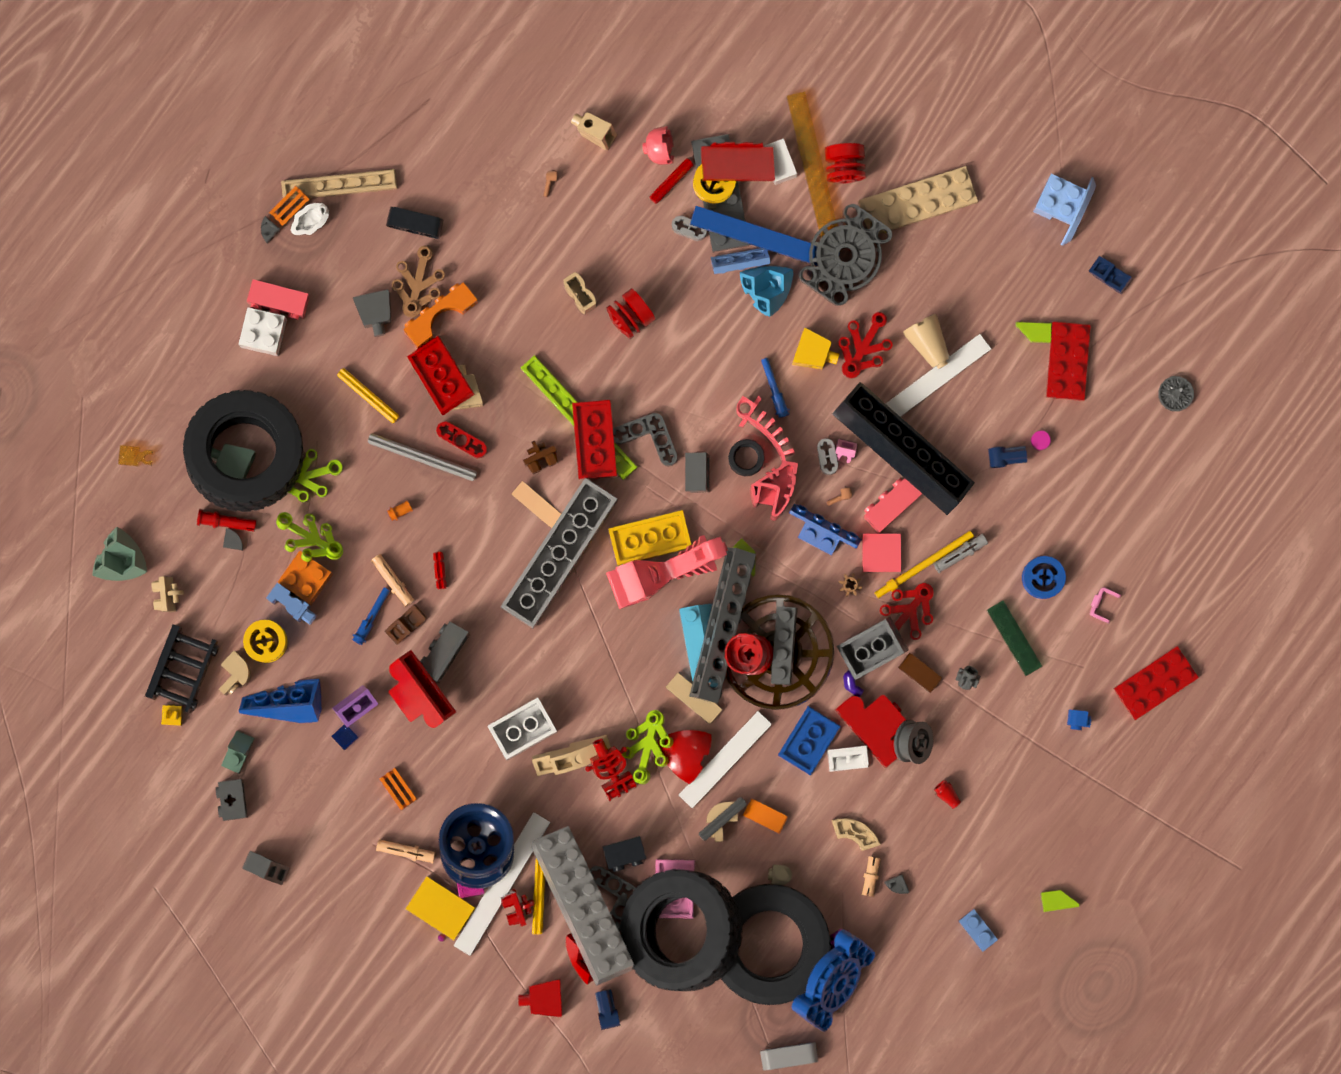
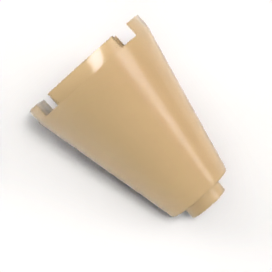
[903,314,950,369]

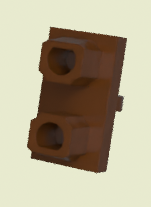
[523,440,558,475]

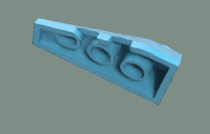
[679,603,715,683]

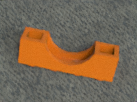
[403,282,478,349]

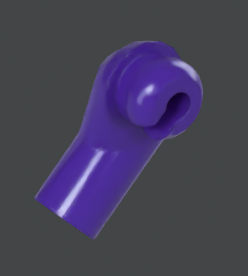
[843,670,864,697]

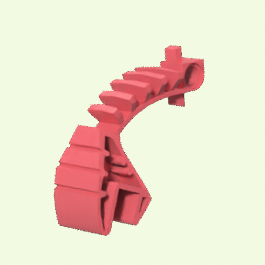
[736,396,798,521]
[606,535,728,609]

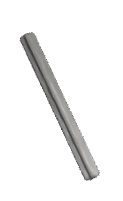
[368,433,477,481]

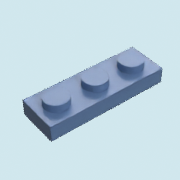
[711,248,770,274]

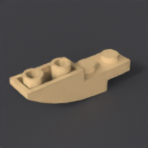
[532,735,611,776]

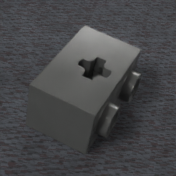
[215,779,248,821]

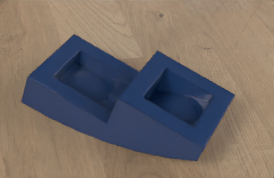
[1089,256,1132,295]

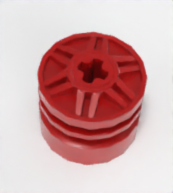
[825,143,866,184]
[606,288,656,340]
[725,633,773,675]

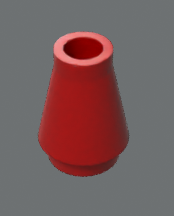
[934,780,961,809]

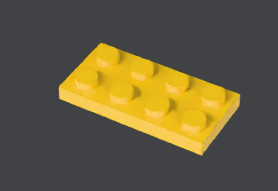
[608,510,691,566]

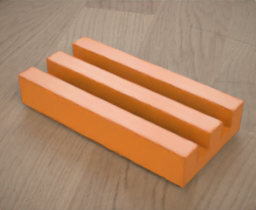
[269,186,310,226]
[379,768,417,811]

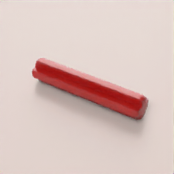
[650,158,693,204]

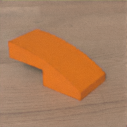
[743,798,788,834]

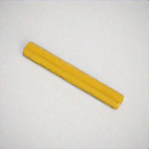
[337,368,399,423]
[532,858,545,935]

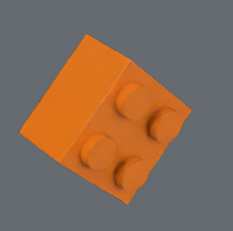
[278,551,333,605]

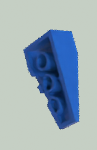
[239,679,322,723]

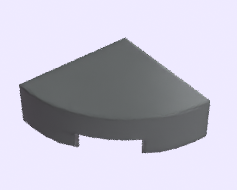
[261,216,280,244]
[223,528,243,551]
[884,875,910,894]

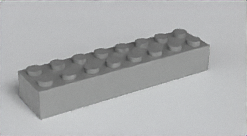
[501,478,617,629]
[531,826,634,986]

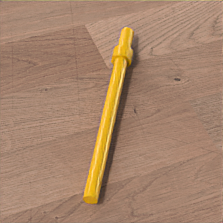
[874,531,974,599]

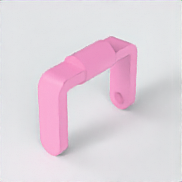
[1090,588,1121,624]

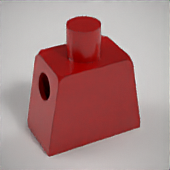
[518,979,562,1017]

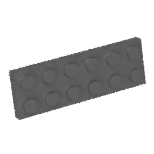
[691,134,750,252]

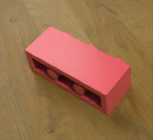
[247,279,310,320]
[863,477,922,534]

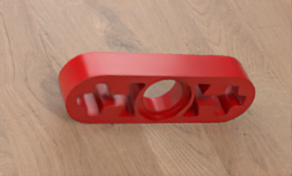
[436,421,487,459]

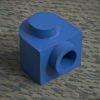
[1067,710,1091,731]

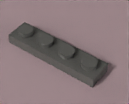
[771,607,797,685]

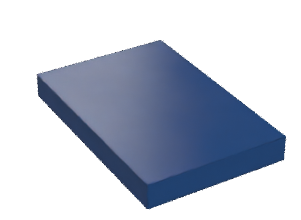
[778,706,841,775]

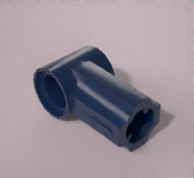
[988,446,1027,468]
[595,989,620,1030]

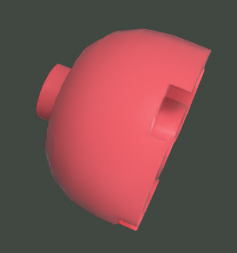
[643,126,674,165]

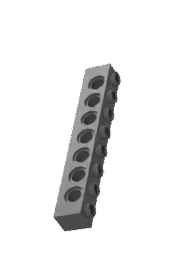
[689,547,756,703]

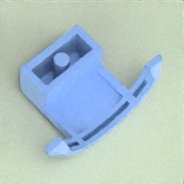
[1033,174,1096,245]

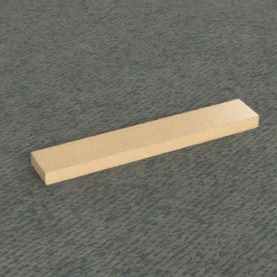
[281,169,397,201]

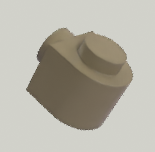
[768,865,792,885]

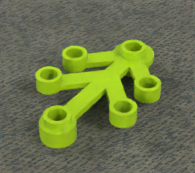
[288,449,343,503]
[276,512,343,562]
[622,710,673,784]

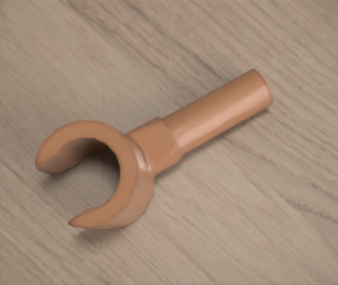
[543,171,557,197]
[827,488,852,506]

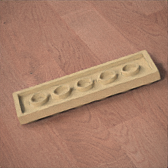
[858,166,978,235]

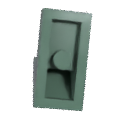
[221,731,255,774]

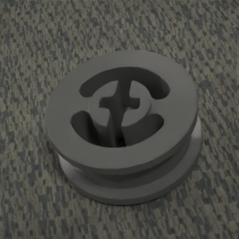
[894,720,934,764]

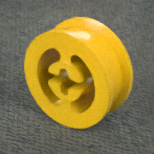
[693,164,736,204]
[243,620,288,663]

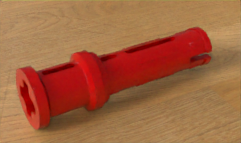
[197,509,256,532]

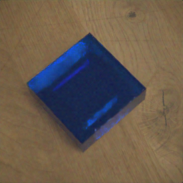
[331,725,359,751]

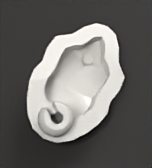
[291,203,329,235]

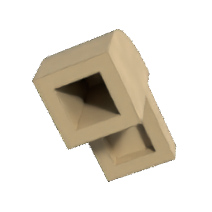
[219,651,250,696]
[706,802,738,842]

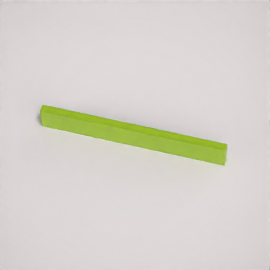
[521,355,637,480]

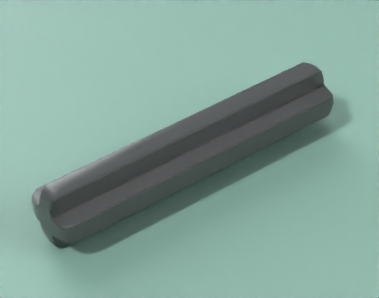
[699,797,747,841]

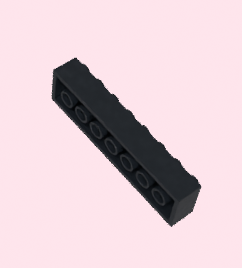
[832,382,975,515]

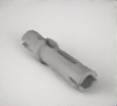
[933,534,988,573]

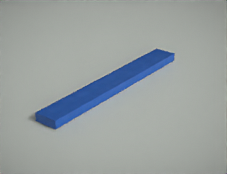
[690,206,840,266]

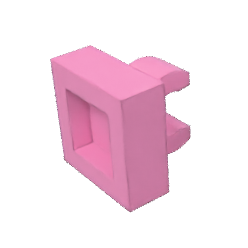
[836,439,857,463]

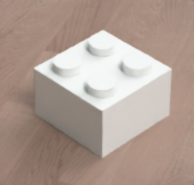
[239,307,287,356]

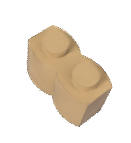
[563,272,596,314]

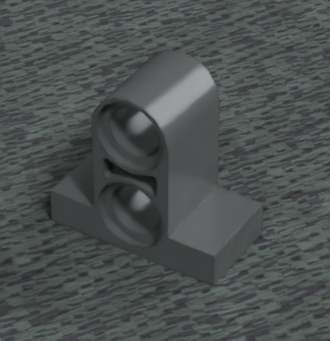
[242,851,290,885]

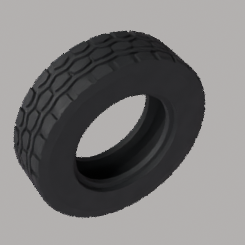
[183,390,304,512]
[620,869,743,992]
[721,884,831,1005]

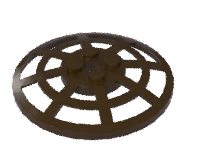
[726,594,834,710]

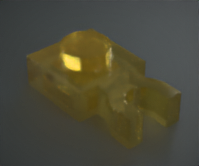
[118,445,153,467]

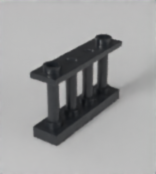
[145,624,219,713]

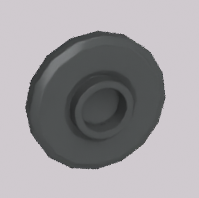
[1158,376,1194,412]

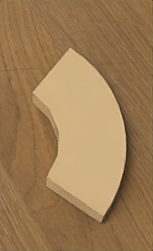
[831,818,881,851]

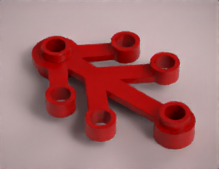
[838,312,893,379]
[879,583,934,640]

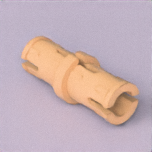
[861,856,881,897]

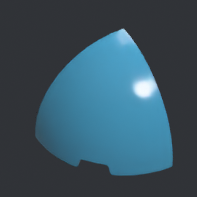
[740,266,793,317]

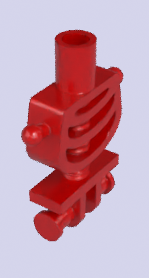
[585,738,637,801]

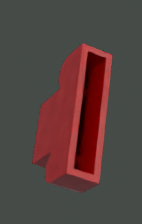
[389,650,457,728]
[835,695,906,768]

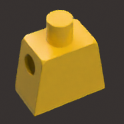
[792,328,839,369]

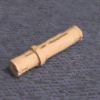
[371,554,415,607]
[376,839,436,864]

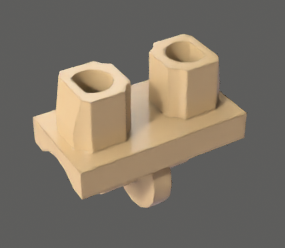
[152,577,184,612]

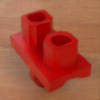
[501,888,535,927]

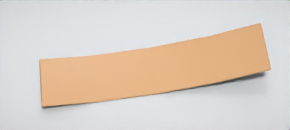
[512,481,561,528]

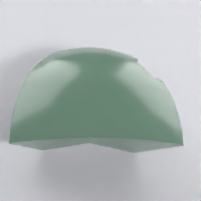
[92,527,147,581]

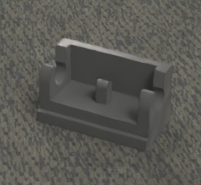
[685,452,710,493]

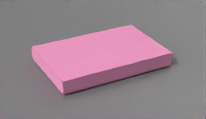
[655,859,694,919]

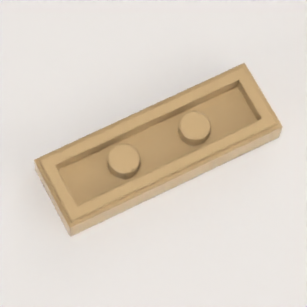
[666,673,722,724]

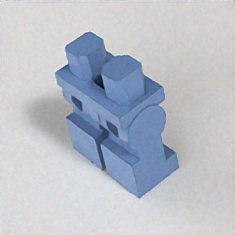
[266,583,317,625]

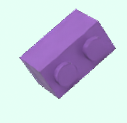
[332,685,378,727]

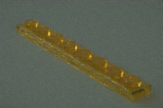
[786,92,838,238]

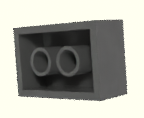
[836,617,909,680]

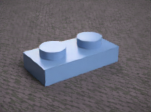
[959,909,998,952]

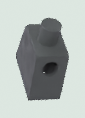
[353,290,391,337]

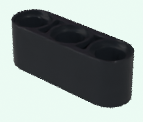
[386,207,444,239]

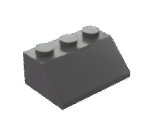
[420,621,470,683]

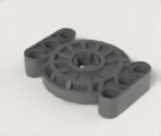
[799,204,892,306]

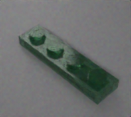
[986,601,1043,677]

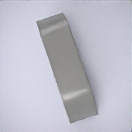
[672,216,707,241]
[817,439,838,475]

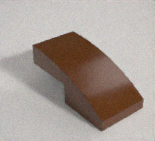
[385,604,428,645]
[898,653,942,693]

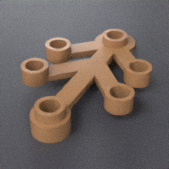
[392,246,445,318]

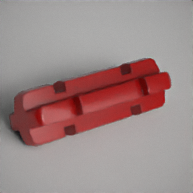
[433,552,447,590]

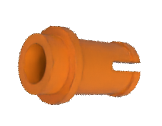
[387,500,413,521]

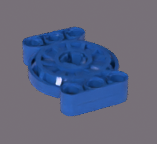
[792,929,875,1032]

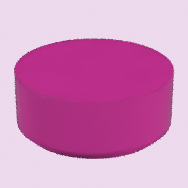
[1031,431,1050,450]

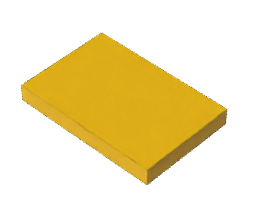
[405,876,475,941]

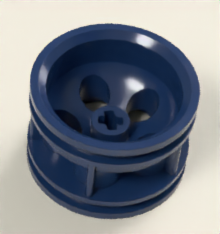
[439,803,514,889]

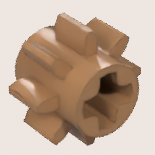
[838,573,862,597]

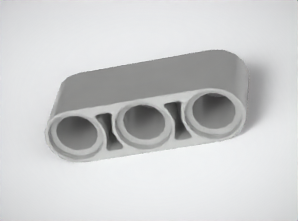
[760,1042,819,1071]

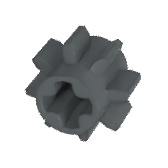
[955,666,981,690]

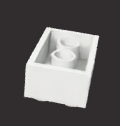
[487,698,557,760]

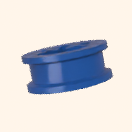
[1022,556,1066,599]

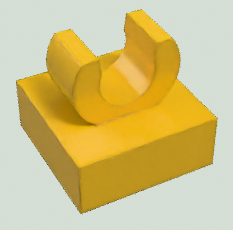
[161,705,183,726]

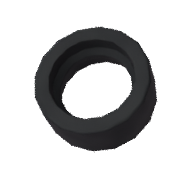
[728,439,765,477]

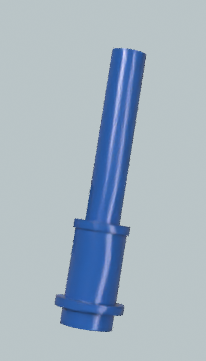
[761,358,790,418]
[352,587,390,645]

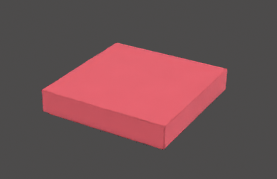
[862,534,901,572]

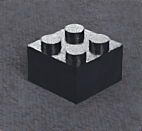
[603,836,646,872]

